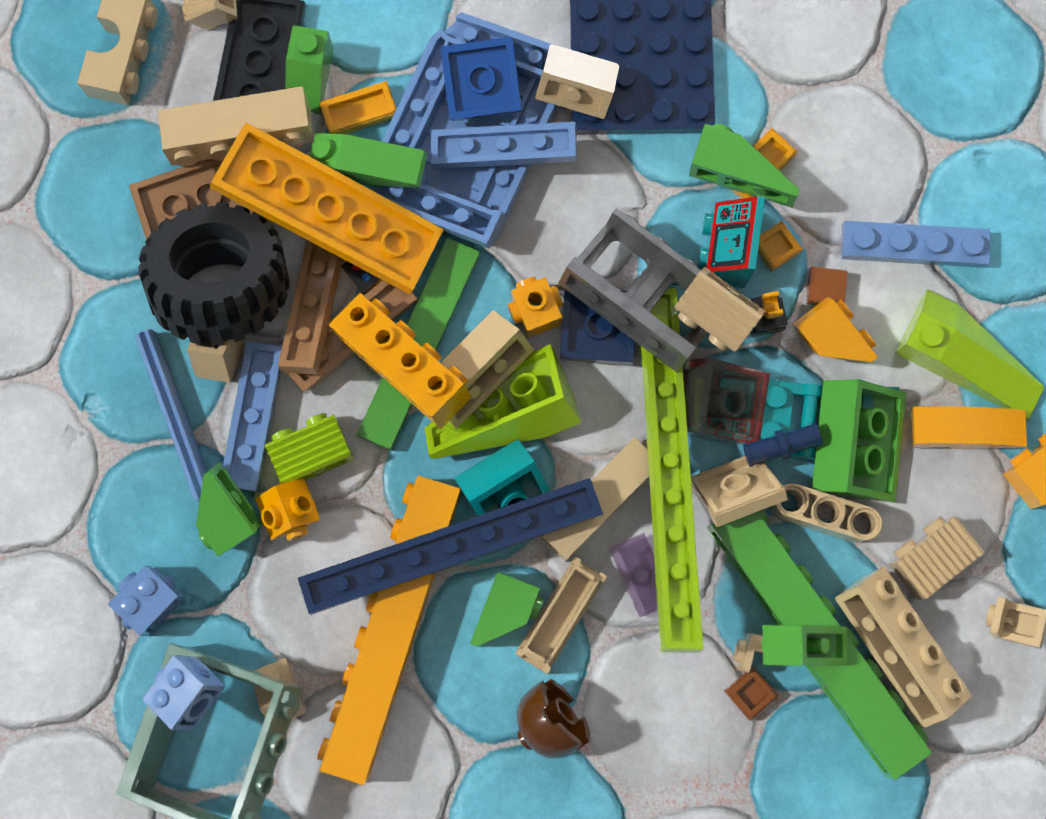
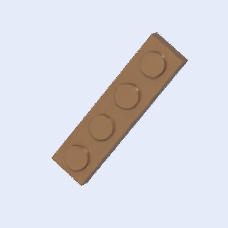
[278,240,343,374]
[288,281,418,394]

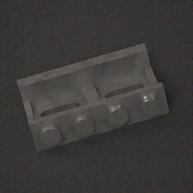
[558,207,708,373]

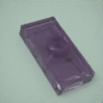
[609,533,658,618]

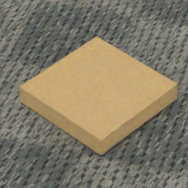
[691,456,788,527]

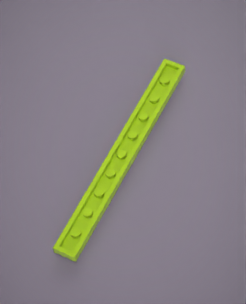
[641,288,704,653]

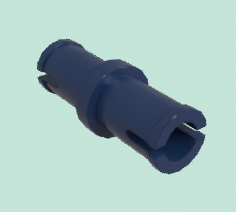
[742,423,823,467]

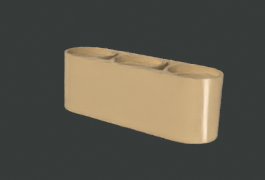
[770,483,882,543]

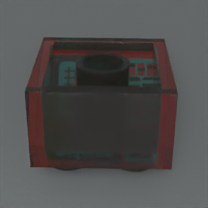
[683,358,770,444]

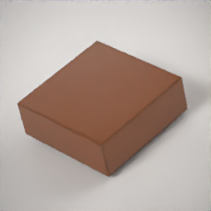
[806,266,848,306]
[724,666,779,721]

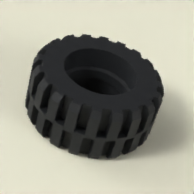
[138,203,290,345]

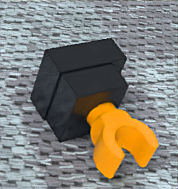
[750,291,788,337]

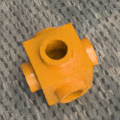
[507,277,563,339]
[255,478,321,541]

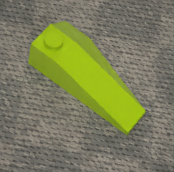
[895,289,1044,420]
[424,344,581,459]

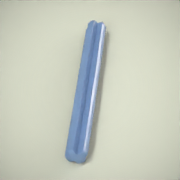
[136,329,207,502]

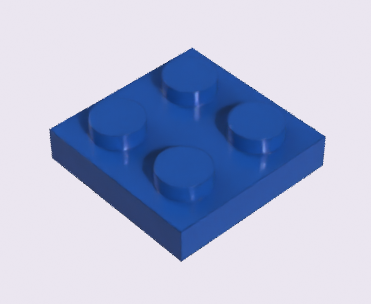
[440,37,522,121]

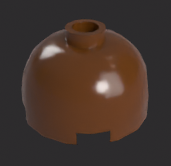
[517,679,590,759]

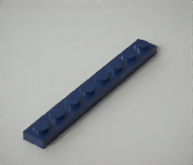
[297,478,603,615]

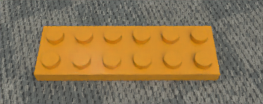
[210,122,444,294]

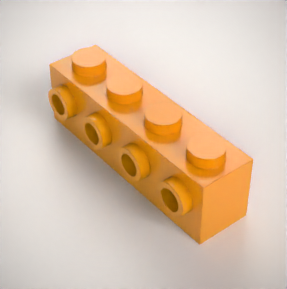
[329,293,472,430]

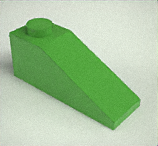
[689,124,800,208]
[309,133,428,188]

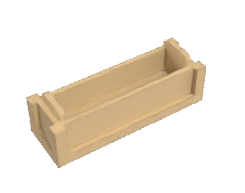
[515,556,607,674]

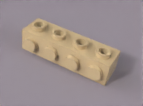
[158,86,314,167]
[835,566,972,729]

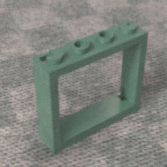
[115,643,302,819]

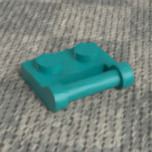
[755,378,823,460]

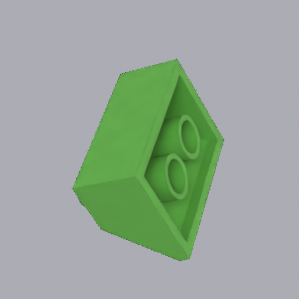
[812,379,906,503]

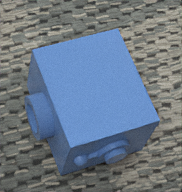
[108,565,186,636]
[142,655,226,730]

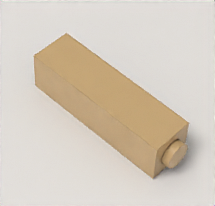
[540,437,649,562]

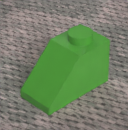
[285,25,334,114]
[196,462,263,557]
[470,572,544,647]
[761,625,848,666]

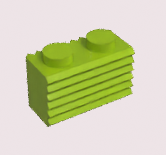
[265,413,355,484]

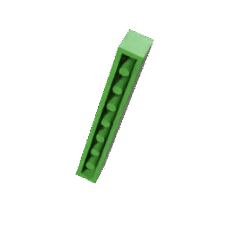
[706,510,932,780]

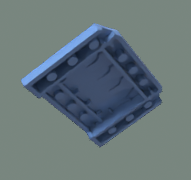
[374,12,558,249]

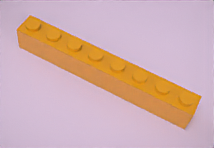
[317,475,462,785]

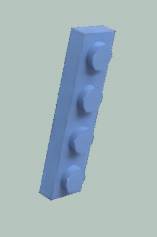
[431,121,577,169]
[841,221,990,268]
[223,341,282,493]

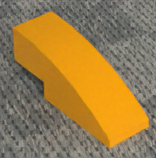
[911,406,1027,449]

